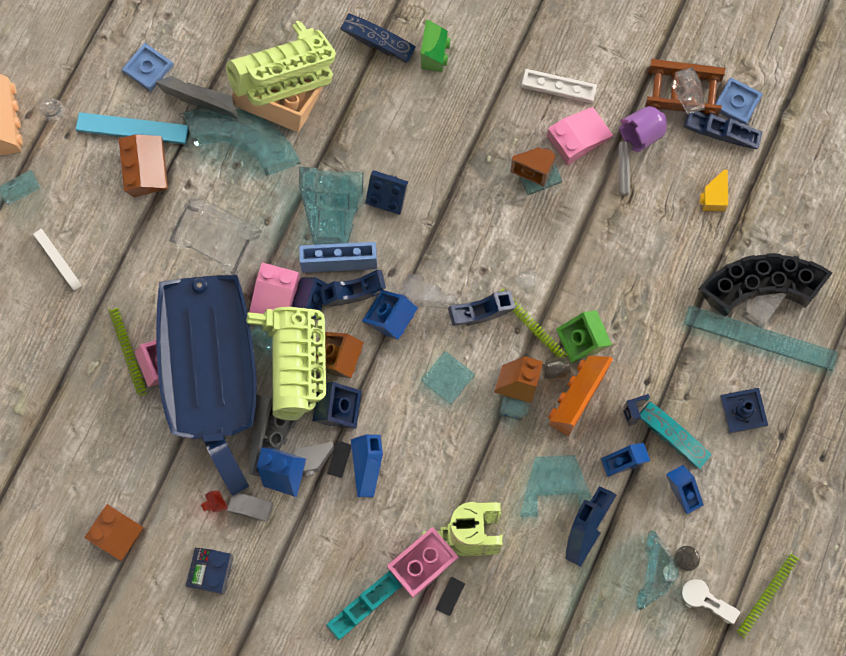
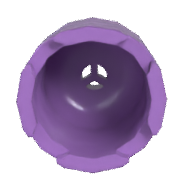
[619,106,667,152]

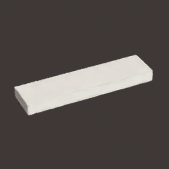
[521,69,597,104]

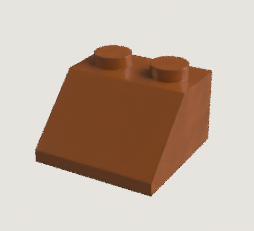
[510,147,556,187]
[316,332,364,378]
[494,356,543,403]
[84,504,144,561]

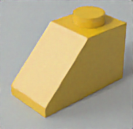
[699,170,728,211]

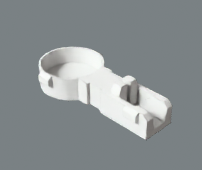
[681,579,740,625]

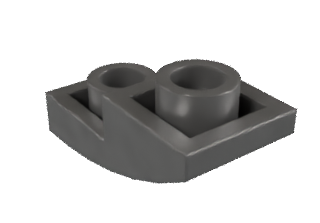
[227,493,274,522]

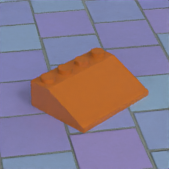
[548,356,613,437]

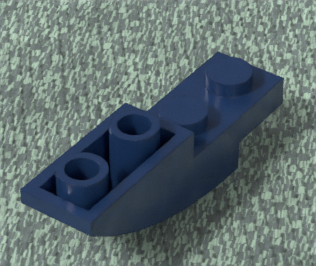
[565,486,617,567]

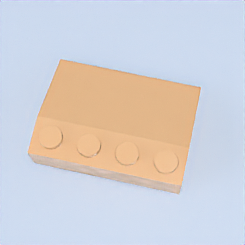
[0,74,23,156]
[232,79,323,132]

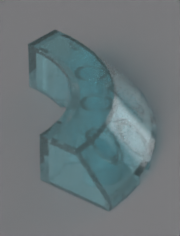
[183,108,301,176]

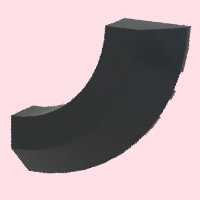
[698,253,832,317]

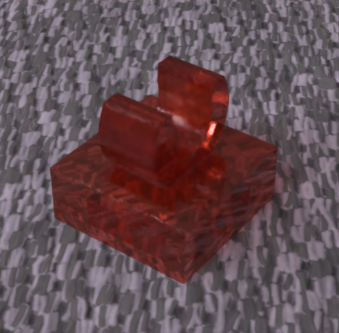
[201,491,228,512]

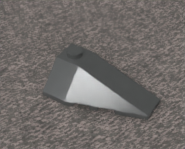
[250,394,297,476]

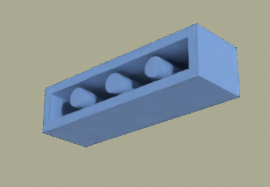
[299,242,378,273]

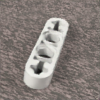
[33,228,82,291]

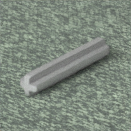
[619,142,630,196]

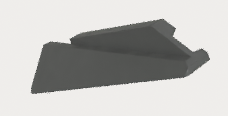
[156,76,239,119]

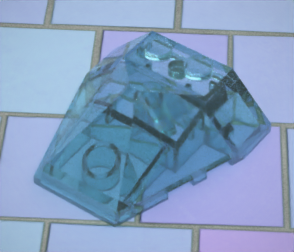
[299,167,364,245]
[635,530,679,611]

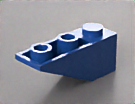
[350,434,383,498]

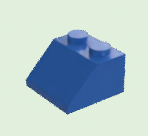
[362,290,418,340]
[257,447,306,497]

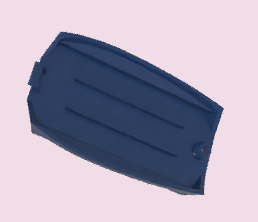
[156,275,257,442]

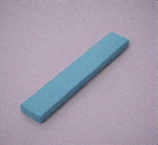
[76,112,189,145]

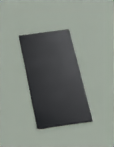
[327,440,351,478]
[436,577,465,616]

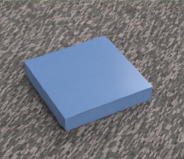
[121,43,174,92]
[715,77,763,125]

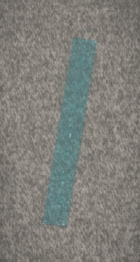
[683,305,838,371]

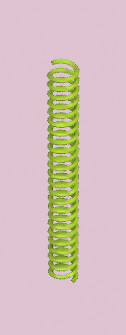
[500,288,568,360]
[108,308,147,395]
[737,553,800,639]

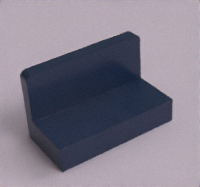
[292,277,328,320]
[622,394,650,426]

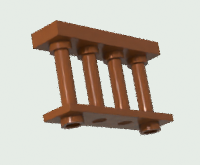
[645,59,725,116]

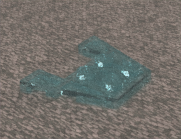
[520,455,592,517]

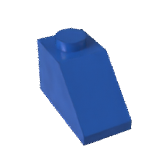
[601,443,650,477]
[666,465,704,514]

